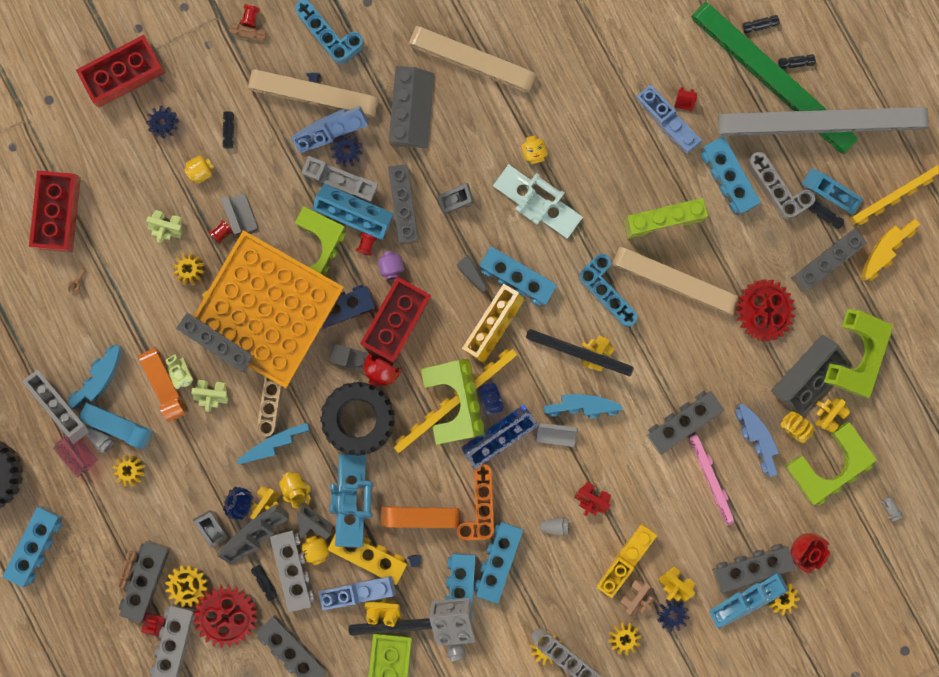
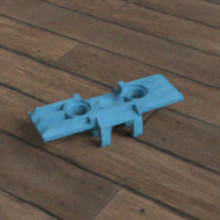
[329,454,374,547]

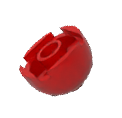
[363,352,402,387]
[791,533,830,573]

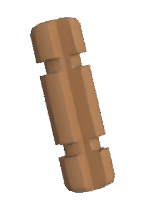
[229,23,267,41]
[117,551,138,589]

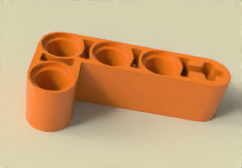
[138,347,189,422]
[457,463,494,540]
[381,506,459,528]

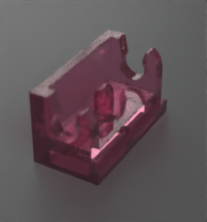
[53,436,98,478]

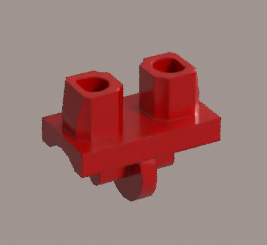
[574,482,611,516]

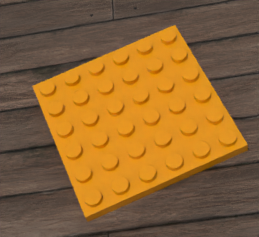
[194,230,344,388]

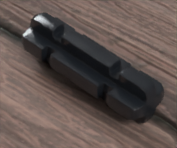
[742,15,780,34]
[778,54,816,69]
[222,111,234,149]
[809,201,845,229]
[251,565,277,601]

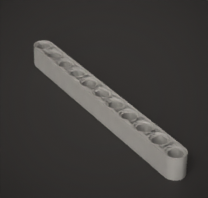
[718,107,929,136]

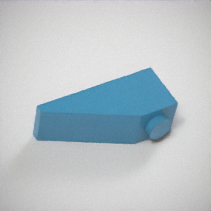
[801,168,864,215]

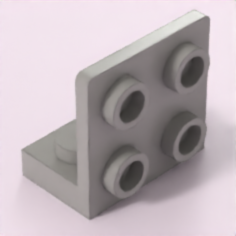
[429,598,475,646]

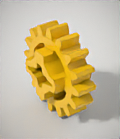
[165,564,208,607]

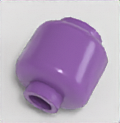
[378,251,404,280]

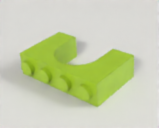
[623,198,708,240]
[295,206,347,276]
[824,309,893,398]
[421,359,484,445]
[783,422,877,506]

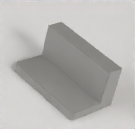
[221,194,258,237]
[536,423,578,447]

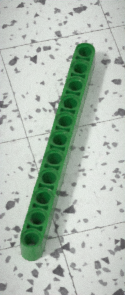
[691,2,858,154]

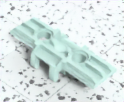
[493,164,583,239]

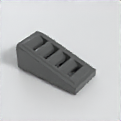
[457,255,487,293]

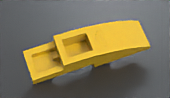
[861,219,920,281]
[596,523,658,598]

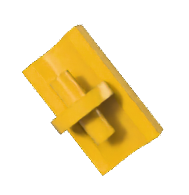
[581,335,615,372]
[815,397,850,433]
[246,486,281,520]
[657,567,696,603]
[364,597,403,627]

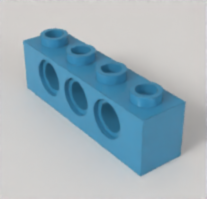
[701,136,761,216]
[312,184,394,240]
[479,246,557,307]
[2,506,63,587]
[474,521,523,604]
[445,553,475,621]

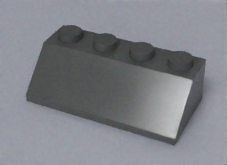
[389,66,434,149]
[771,334,852,417]

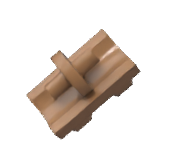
[620,580,655,617]

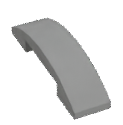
[301,156,378,202]

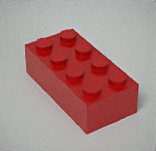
[76,34,165,108]
[29,170,81,253]
[360,276,432,364]

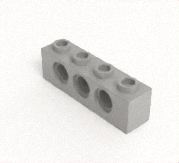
[22,369,89,444]
[270,530,315,613]
[149,604,196,677]

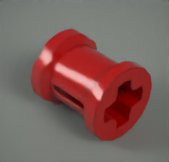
[239,4,260,28]
[209,219,233,244]
[355,233,377,256]

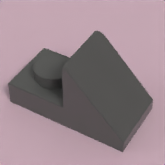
[437,183,474,214]
[329,344,368,372]
[297,503,333,539]
[193,510,228,548]

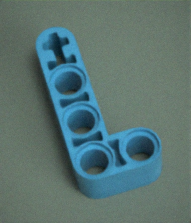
[295,0,364,65]
[579,254,637,327]
[79,402,154,449]

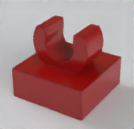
[674,87,697,111]
[141,613,166,637]

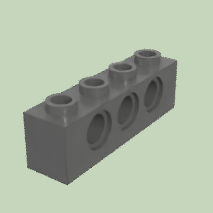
[388,164,418,245]
[791,228,867,293]
[176,312,255,373]
[646,391,724,454]
[118,540,171,623]
[712,544,796,593]
[256,615,328,677]

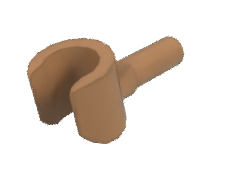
[68,268,86,296]

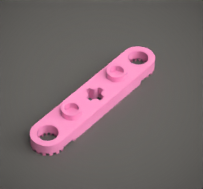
[688,434,734,526]

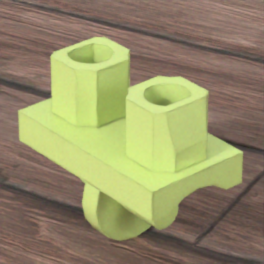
[146,210,182,243]
[165,355,193,390]
[191,380,229,412]

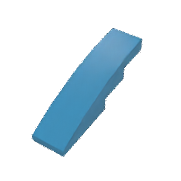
[237,423,311,465]
[709,573,789,628]

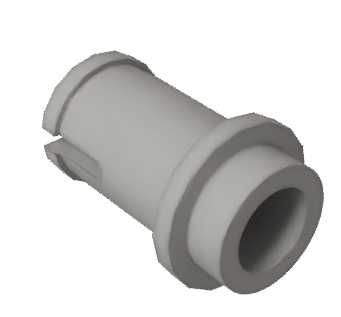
[881,495,903,522]

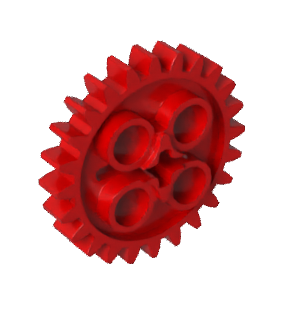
[735,279,796,342]
[193,584,257,648]

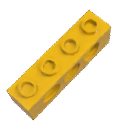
[462,284,525,364]
[327,534,408,585]

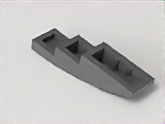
[217,505,289,565]

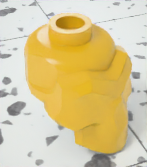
[279,472,311,509]

